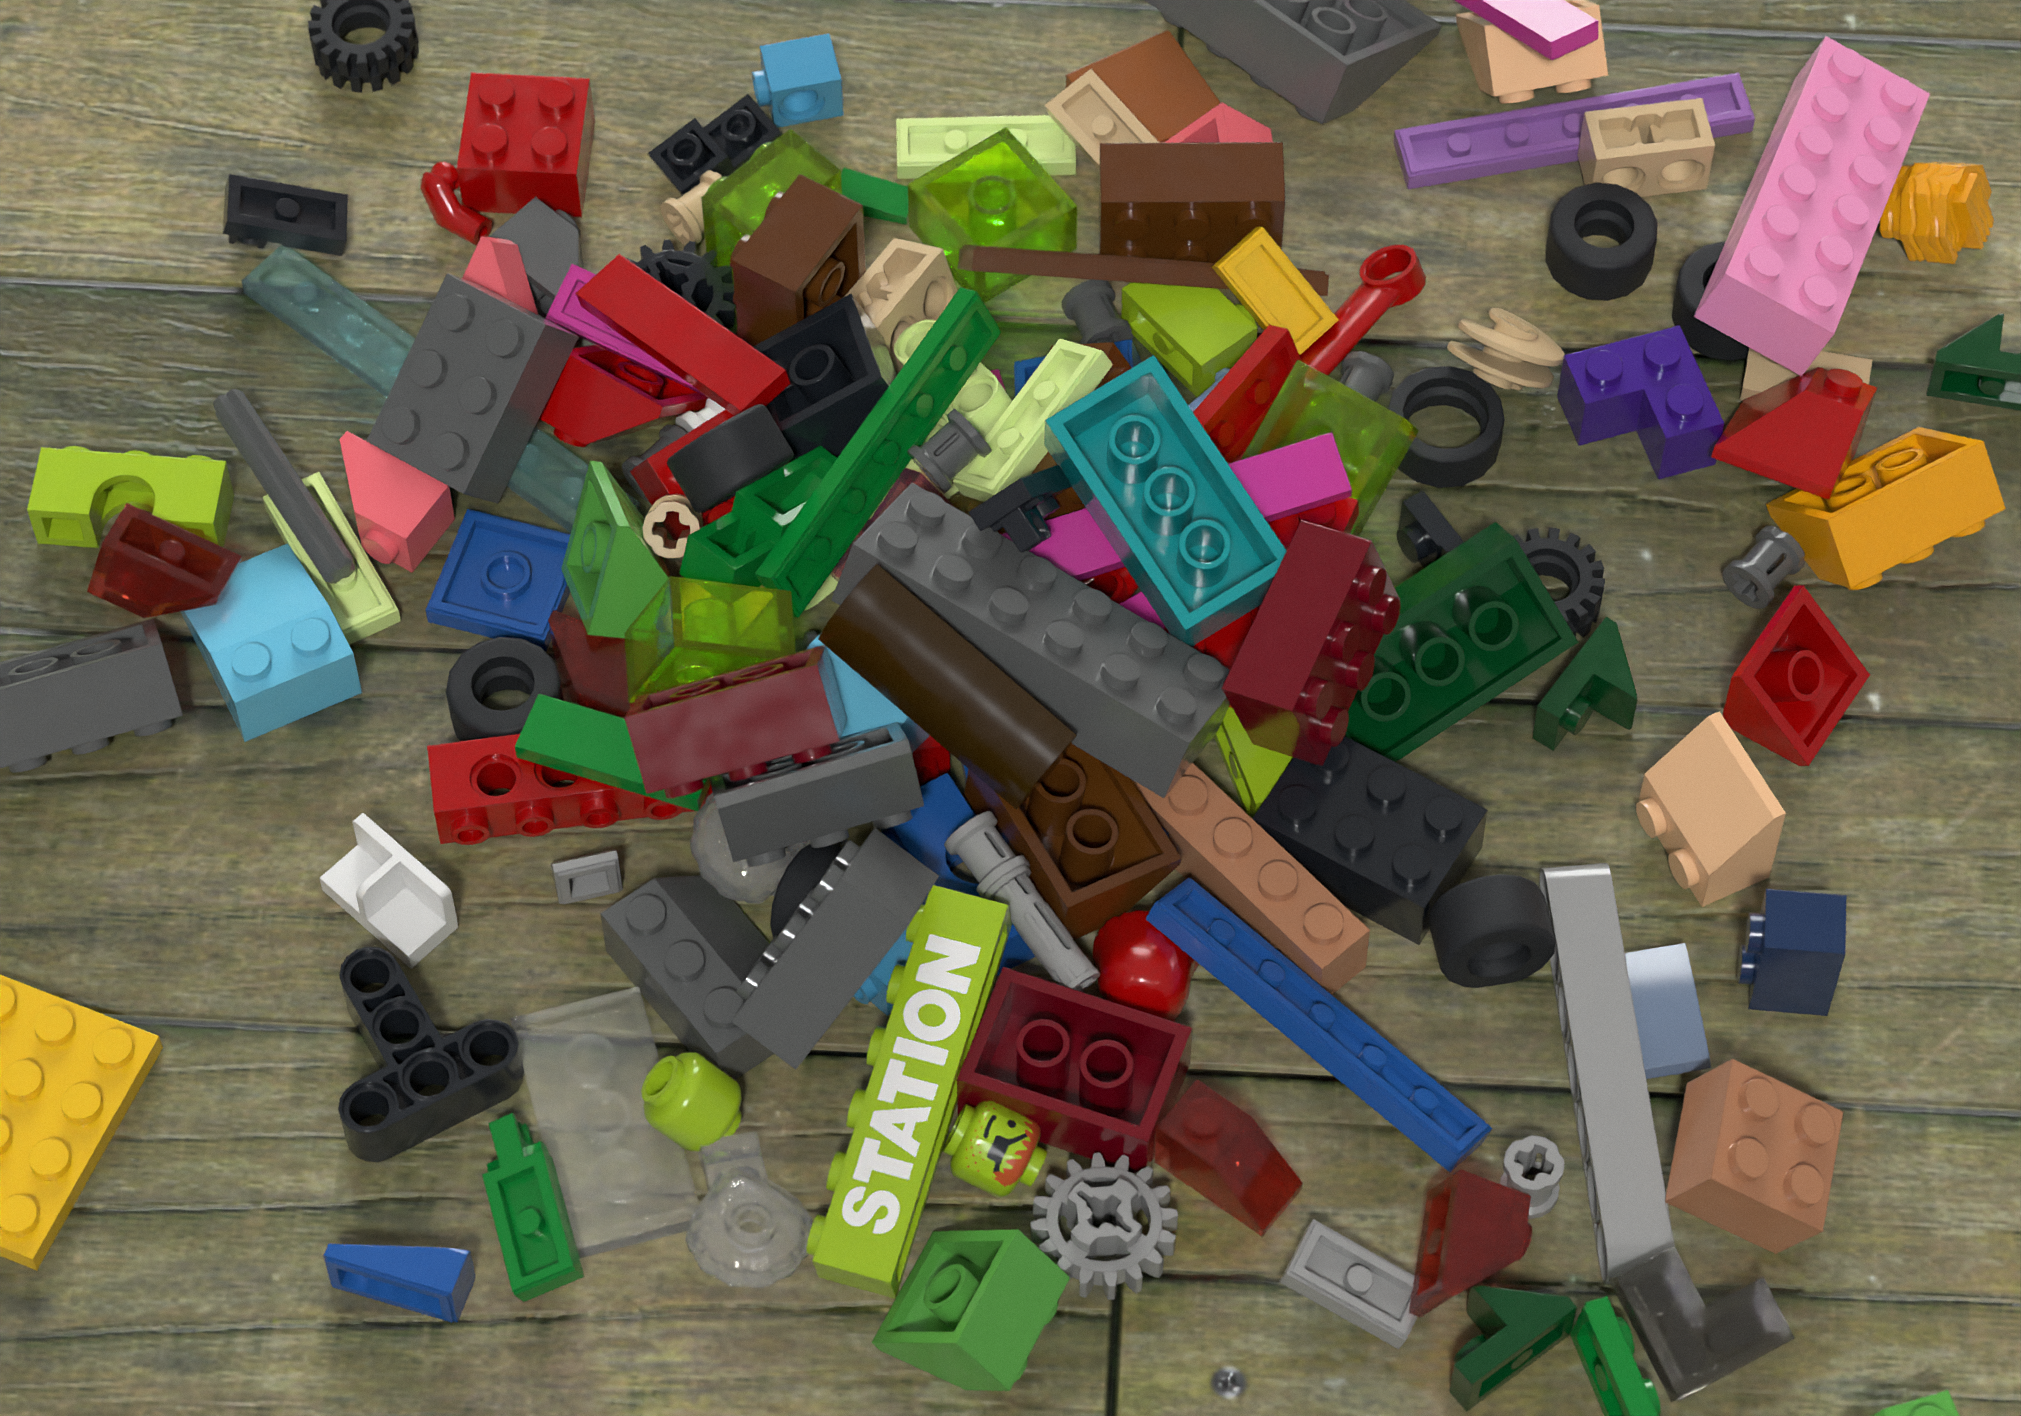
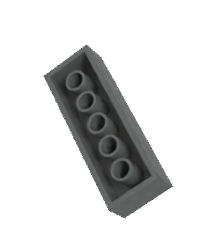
[831,482,1230,798]

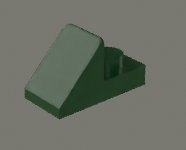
[1926,313,2021,411]
[1532,617,1637,751]
[1449,1286,1577,1412]

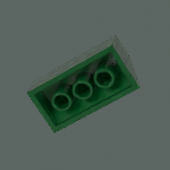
[1345,522,1579,762]

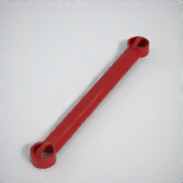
[1080,245,1426,604]

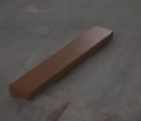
[958,244,1329,296]

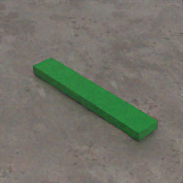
[755,287,1001,618]

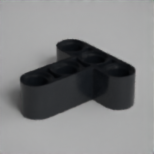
[338,947,524,1162]

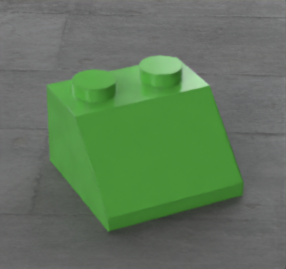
[561,461,679,642]
[872,1229,1070,1391]

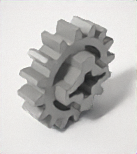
[1031,1153,1178,1300]

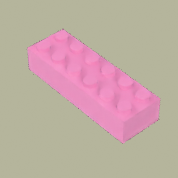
[1694,36,1930,376]

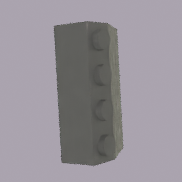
[1145,0,1442,124]

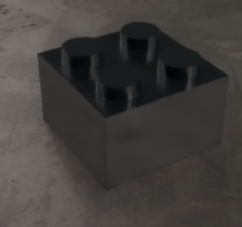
[753,294,897,461]

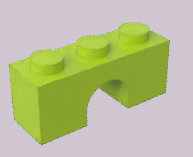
[27,446,234,557]

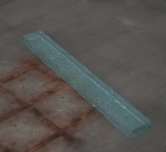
[241,245,641,533]

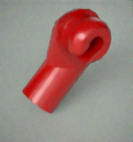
[420,162,492,246]

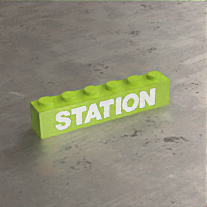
[806,885,1012,1299]

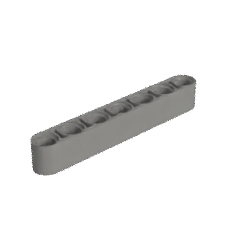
[1539,863,1675,1284]

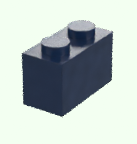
[1737,889,1846,1016]

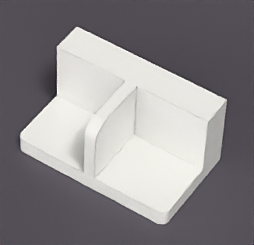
[320,813,459,969]

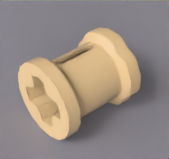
[660,170,741,245]
[642,494,703,559]

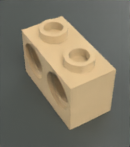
[1578,98,1715,197]
[846,238,958,374]

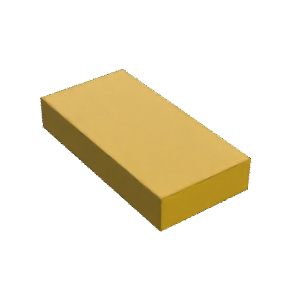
[1212,227,1338,355]

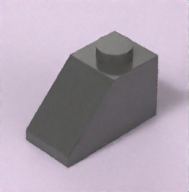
[489,197,583,340]

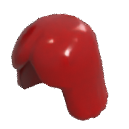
[1092,910,1199,1021]

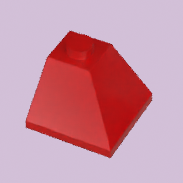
[539,345,709,447]
[1711,367,1877,500]

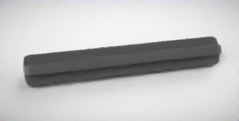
[213,389,355,584]

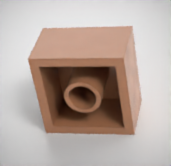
[1665,1059,1843,1254]

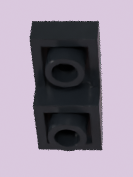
[648,94,787,196]

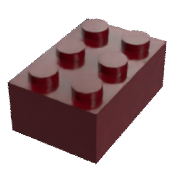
[1222,520,1401,766]
[624,645,847,798]
[957,967,1192,1174]

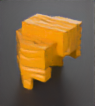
[1880,162,1994,264]

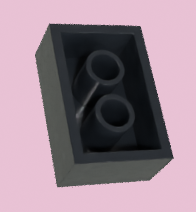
[1253,736,1488,945]

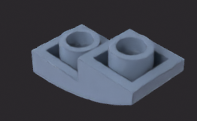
[1625,943,1711,1079]

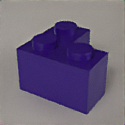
[1557,325,1724,480]

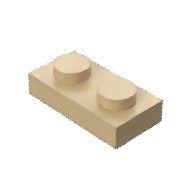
[1045,69,1159,170]

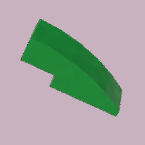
[679,446,837,609]

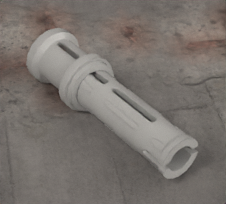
[944,811,1100,992]

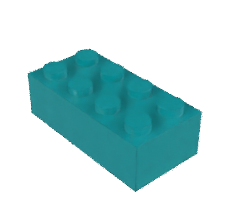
[1044,355,1287,647]

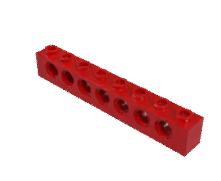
[427,734,951,845]

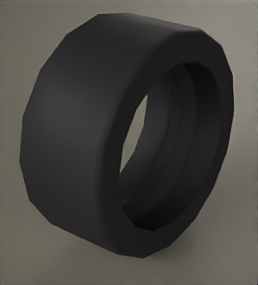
[1385,366,1505,488]

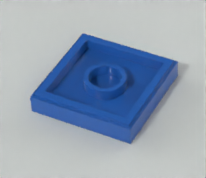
[425,509,570,652]

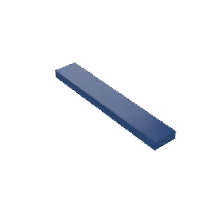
[1146,878,1493,1172]

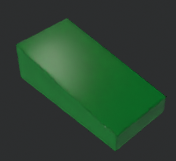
[835,167,916,225]

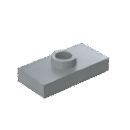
[1280,1219,1432,1349]

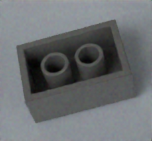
[366,273,579,504]
[731,828,939,1070]

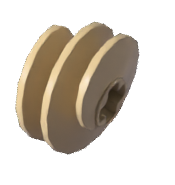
[1447,308,1565,391]

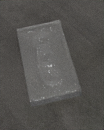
[510,986,704,1258]

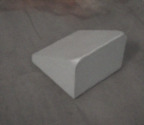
[550,849,623,905]

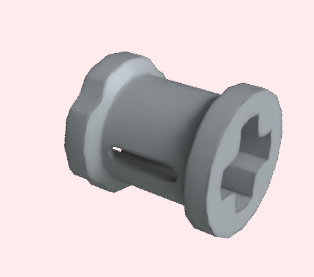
[1498,1135,1565,1219]

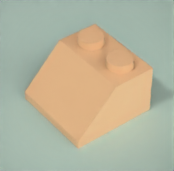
[1456,0,1608,103]
[1636,711,1786,907]

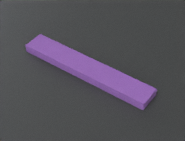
[1393,73,1755,189]

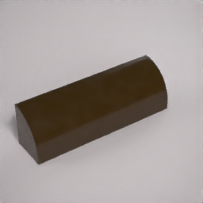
[818,564,1077,810]

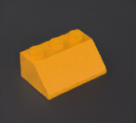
[1766,427,2006,590]

